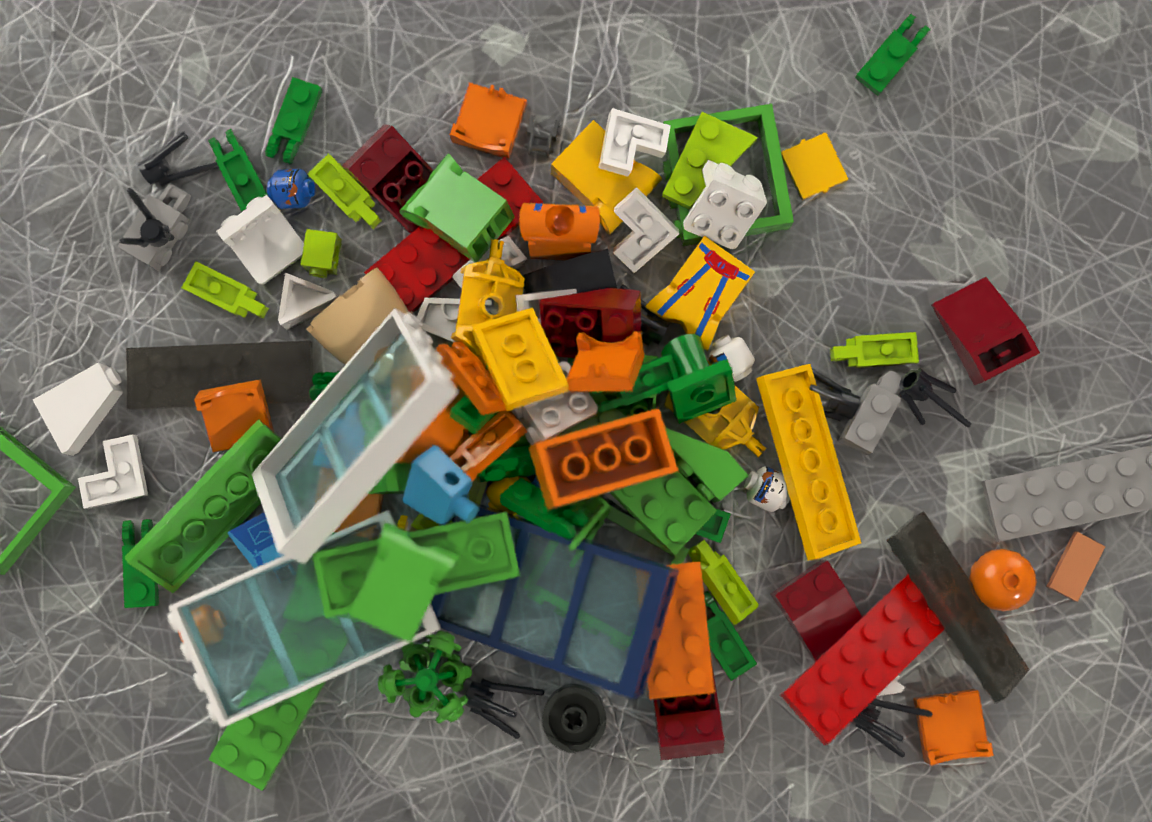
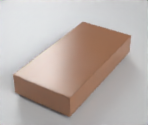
[1046,532,1105,602]

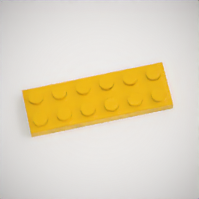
[756,364,862,561]

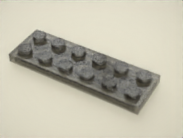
[126,340,314,410]
[886,511,1030,703]

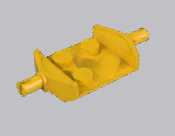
[451,239,525,367]
[664,361,767,457]

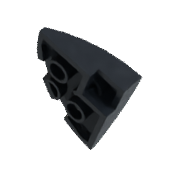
[523,249,617,294]

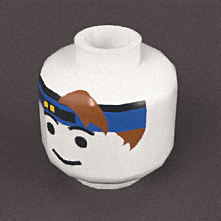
[709,335,755,382]
[744,466,790,512]

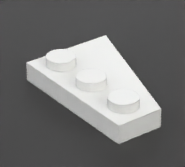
[417,298,498,342]

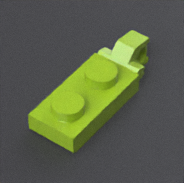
[307,153,382,230]
[181,261,269,319]
[830,332,919,368]
[688,539,759,625]

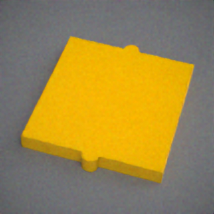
[781,132,848,201]

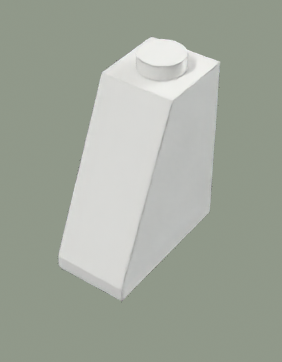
[33,363,123,456]

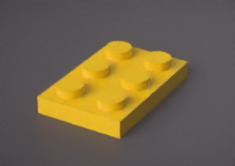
[472,308,569,411]

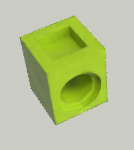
[301,229,342,278]

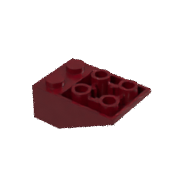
[342,124,433,234]
[931,277,1040,386]
[540,288,642,358]
[653,654,725,760]

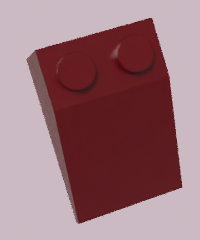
[770,560,862,662]

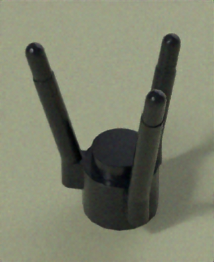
[138,131,219,186]
[120,188,174,248]
[620,284,670,346]
[899,368,971,427]
[809,369,860,422]
[465,679,545,739]
[852,698,933,758]

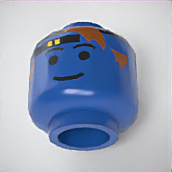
[267,169,315,209]

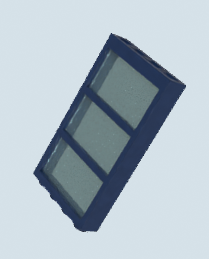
[430,502,679,699]

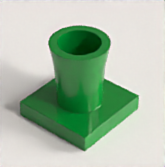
[661,334,737,424]

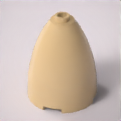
[306,267,421,390]

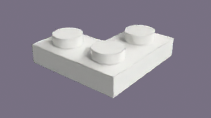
[598,108,671,177]
[613,187,679,273]
[78,435,148,509]

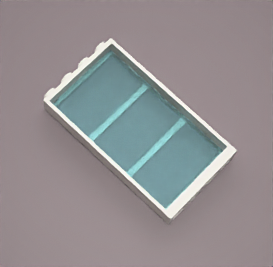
[251,308,458,564]
[168,510,441,728]

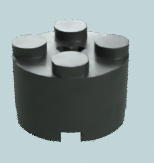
[542,684,606,753]

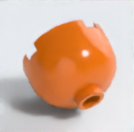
[969,549,1037,612]

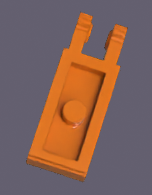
[436,341,506,415]
[449,410,528,482]

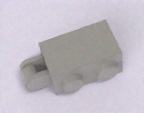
[117,184,191,271]
[838,371,901,455]

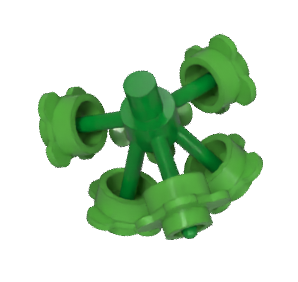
[378,630,472,724]

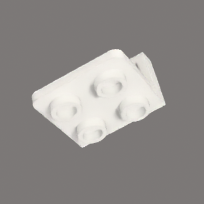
[683,160,767,249]
[216,194,304,285]
[510,361,598,445]

